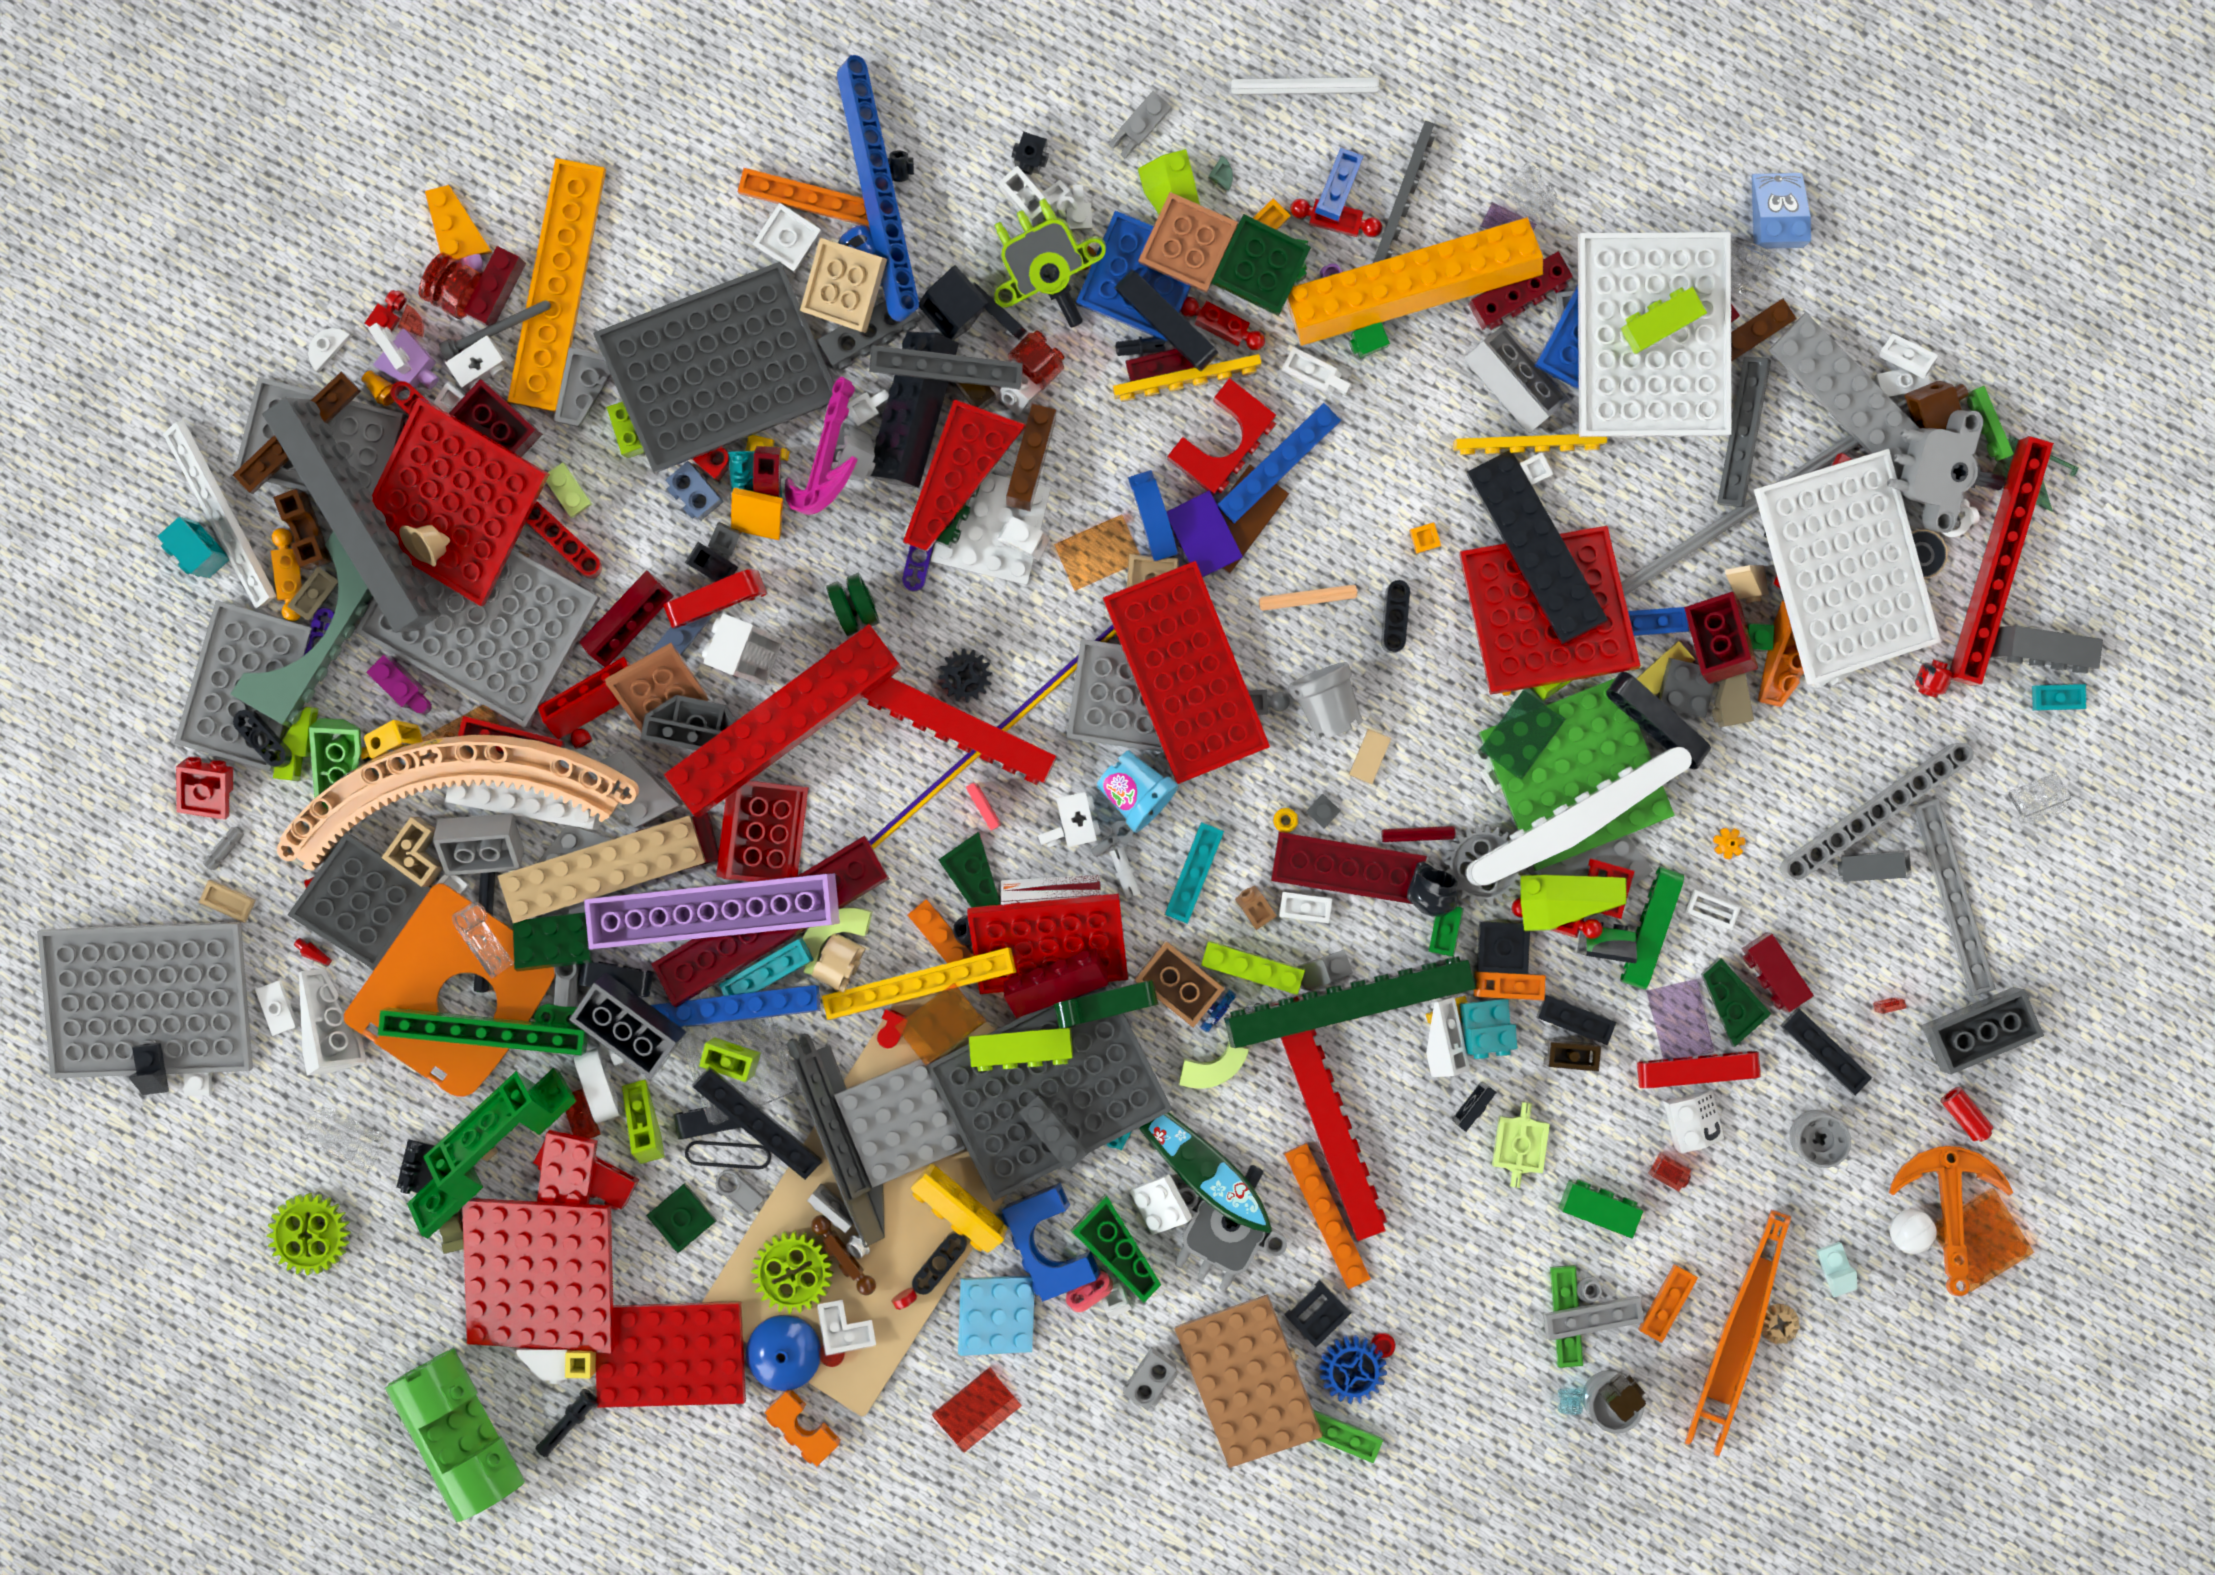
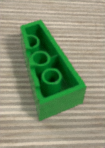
[1070,1194,1161,1303]

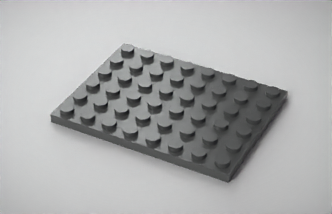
[593,261,834,474]
[926,982,1173,1202]

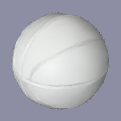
[1890,1209,1937,1254]

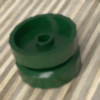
[826,572,880,636]

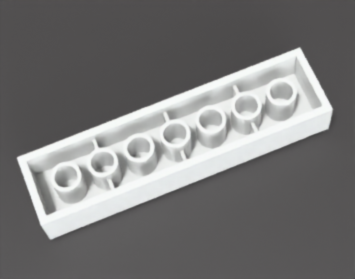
[702,613,783,686]

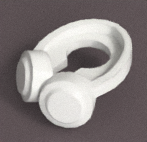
[1938,499,1980,538]

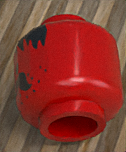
[1915,659,1953,698]

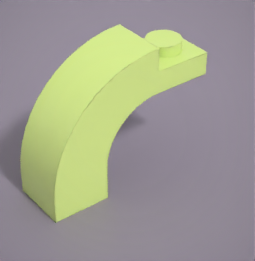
[803,907,873,975]
[1179,1042,1249,1089]

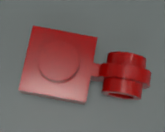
[364,290,407,332]

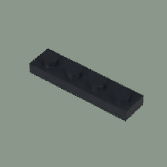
[1780,1008,1873,1096]

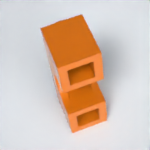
[765,1390,841,1467]

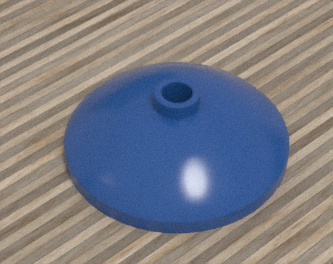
[746,1315,822,1391]

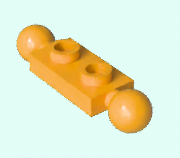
[270,528,302,621]

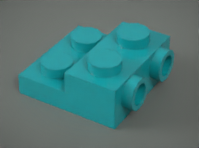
[1460,998,1518,1059]

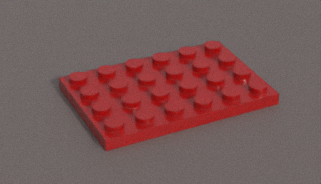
[967,893,1128,994]
[596,1302,746,1408]

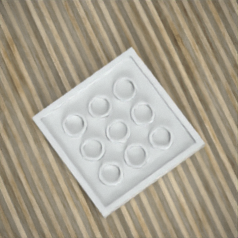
[931,473,1051,585]

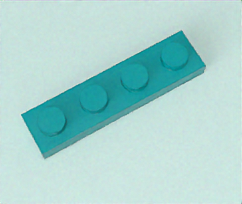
[1164,822,1224,924]
[719,938,814,996]

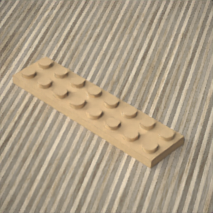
[498,815,706,923]

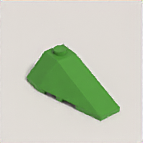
[309,718,362,809]

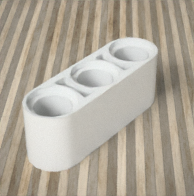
[574,1047,622,1124]

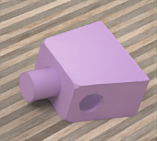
[373,328,439,389]

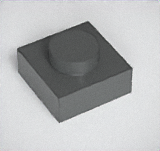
[708,522,742,556]
[1306,794,1341,829]

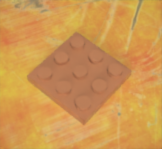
[1138,192,1238,293]
[605,643,709,733]

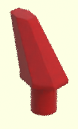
[294,938,332,966]

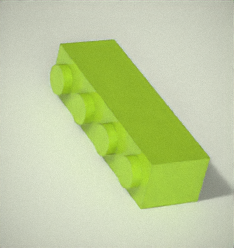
[1201,941,1305,995]
[969,1028,1074,1071]

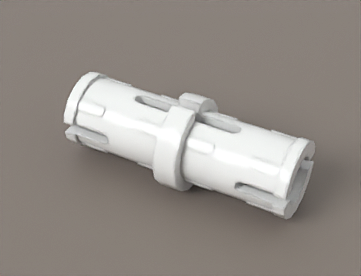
[1109,847,1141,899]

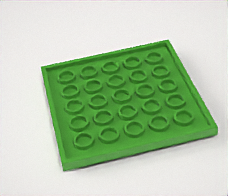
[1479,678,1675,871]

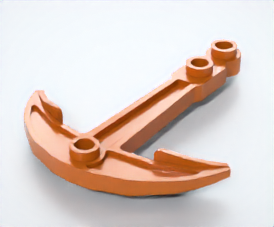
[1889,1146,2013,1296]

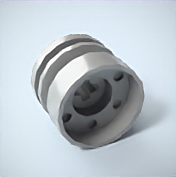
[1789,1110,1851,1168]

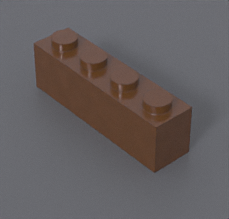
[1006,403,1056,512]

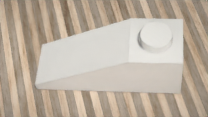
[1426,997,1470,1077]

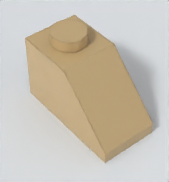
[1725,565,1769,603]

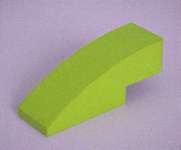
[273,707,319,781]

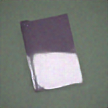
[1647,979,1714,1061]

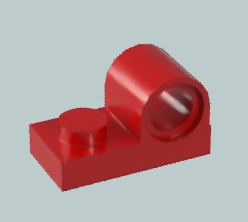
[692,447,730,482]

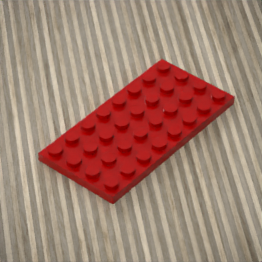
[1102,561,1270,784]

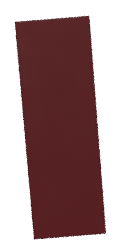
[1125,349,1195,382]

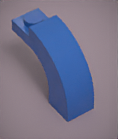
[1128,470,1178,561]

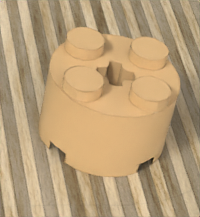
[812,933,866,993]

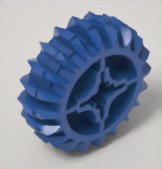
[1319,1335,1387,1404]

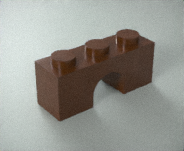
[273,488,333,570]

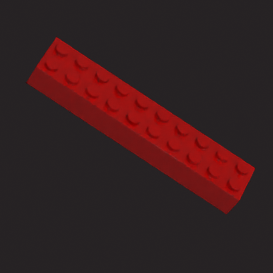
[664,624,902,818]

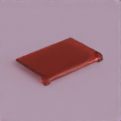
[932,1367,1022,1453]

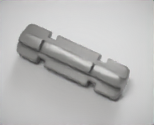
[203,827,244,870]

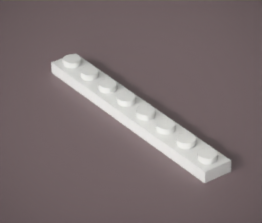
[163,421,277,609]

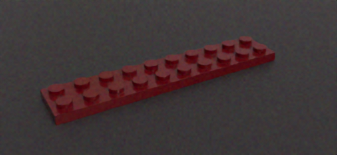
[651,835,890,1007]

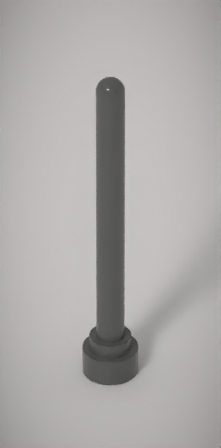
[439,300,551,361]

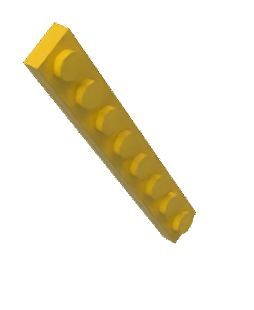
[822,948,1016,1020]

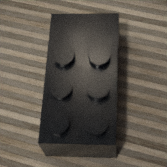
[569,973,687,1080]

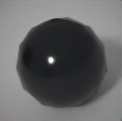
[953,915,972,946]

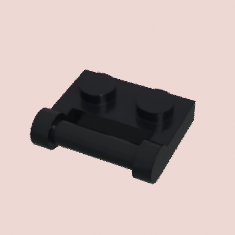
[1284,1279,1351,1348]

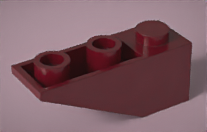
[753,446,782,498]

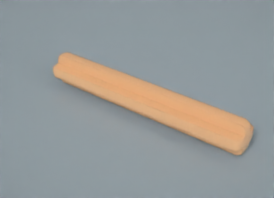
[1259,585,1357,611]

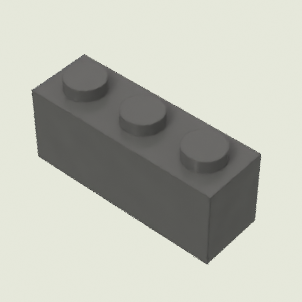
[1019,1095,1089,1171]

